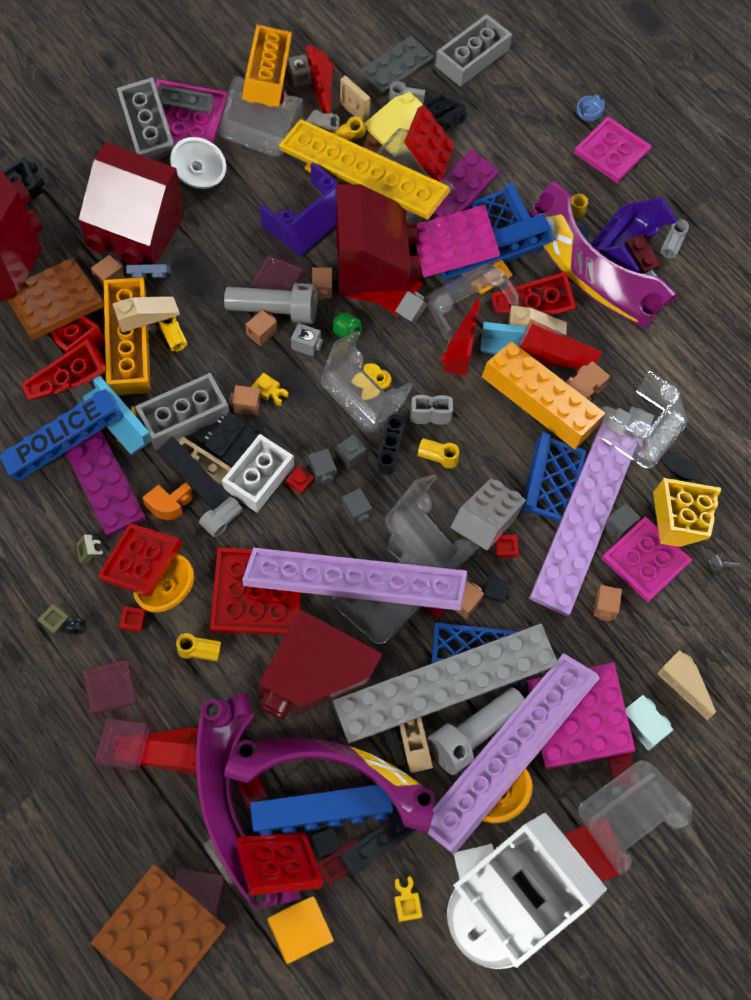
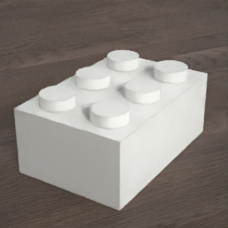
[222,434,294,513]

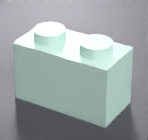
[625,695,673,751]

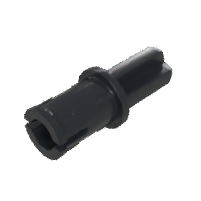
[383,727,408,769]

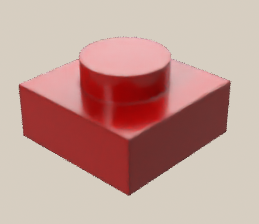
[286,466,315,495]
[496,535,519,558]
[119,606,146,633]

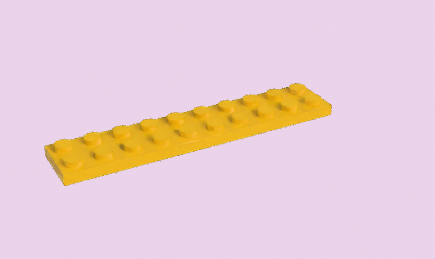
[278,119,450,220]

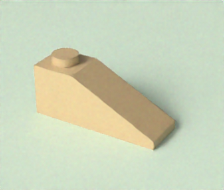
[113,297,180,333]
[508,306,567,335]
[177,437,231,487]
[658,650,716,720]
[400,718,433,773]

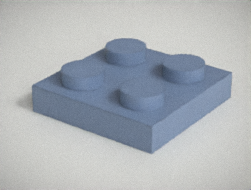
[126,264,171,278]

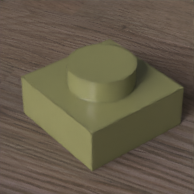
[38,604,70,635]

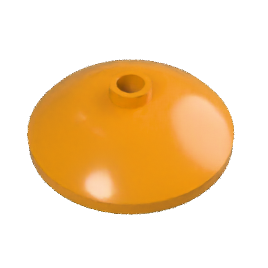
[133,554,194,613]
[482,768,533,823]

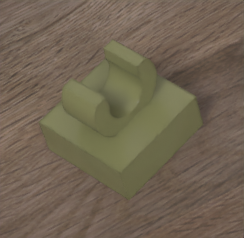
[76,535,103,564]

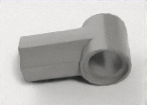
[388,81,425,105]
[306,110,340,131]
[660,219,689,259]
[600,406,633,435]
[199,497,243,538]

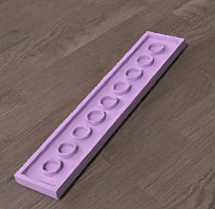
[529,422,639,617]
[242,548,467,610]
[426,653,600,855]

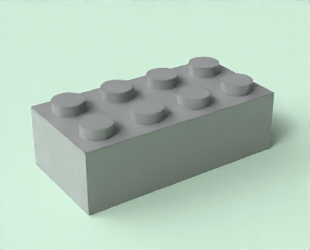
[435,14,512,87]
[117,77,175,160]
[135,373,229,450]
[450,479,526,550]

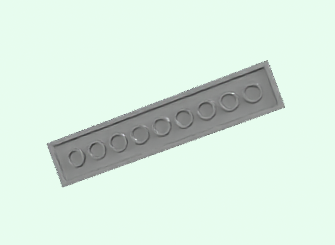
[333,624,559,744]

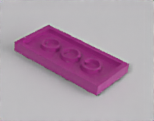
[433,149,500,217]

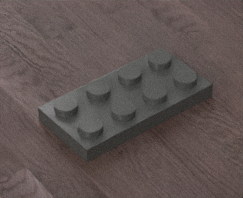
[358,36,435,97]

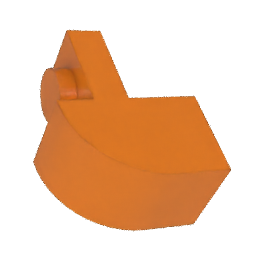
[143,482,193,520]

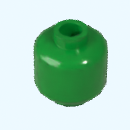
[333,312,362,341]

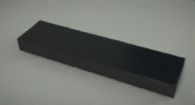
[156,436,230,511]
[338,814,417,877]

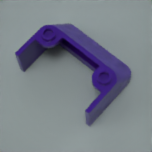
[260,162,338,255]
[590,197,678,272]

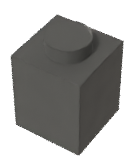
[337,435,366,471]
[308,449,337,485]
[341,488,372,526]
[605,503,641,540]

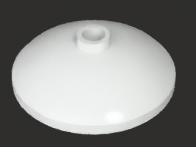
[170,137,226,189]

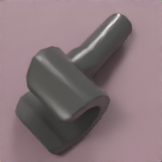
[709,555,740,571]

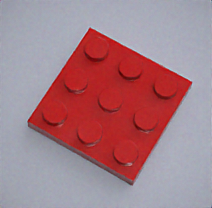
[404,105,455,182]
[97,523,183,598]
[236,832,323,895]

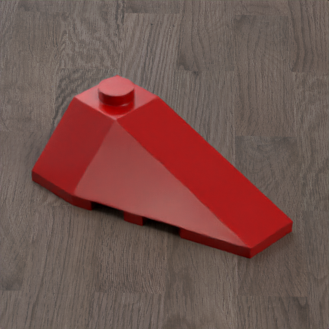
[306,45,335,114]
[491,271,576,314]
[441,299,481,376]
[51,316,105,352]
[517,319,602,369]
[21,339,106,401]
[116,727,198,775]

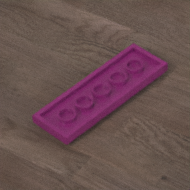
[65,430,146,538]

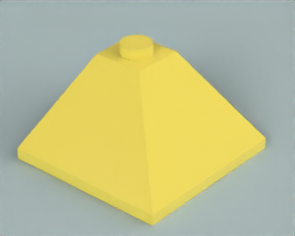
[364,92,422,158]

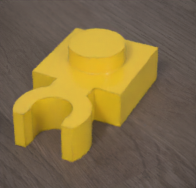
[251,373,289,406]
[394,877,422,922]

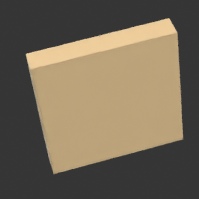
[340,76,370,123]

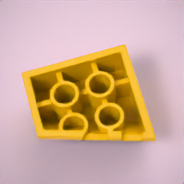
[653,478,721,547]

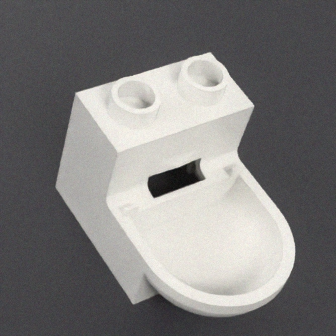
[447,813,607,969]

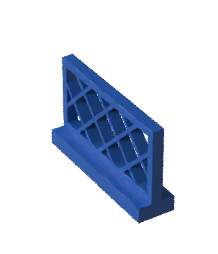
[471,182,542,263]
[520,432,586,522]
[432,623,520,685]

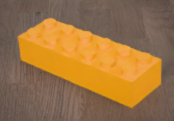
[242,25,292,107]
[104,277,151,396]
[482,341,605,449]

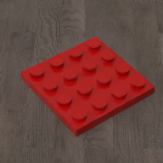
[210,548,303,635]

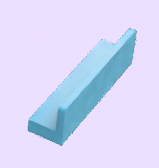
[480,322,563,354]
[83,375,151,455]

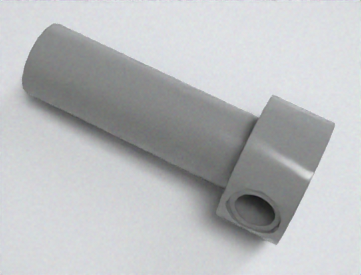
[224,283,318,324]
[427,687,525,775]

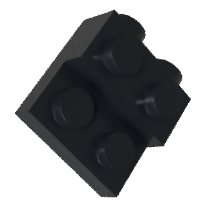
[423,93,467,133]
[2,157,45,200]
[204,412,259,467]

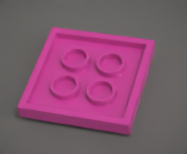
[574,117,651,184]
[601,516,692,603]

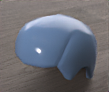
[577,95,605,122]

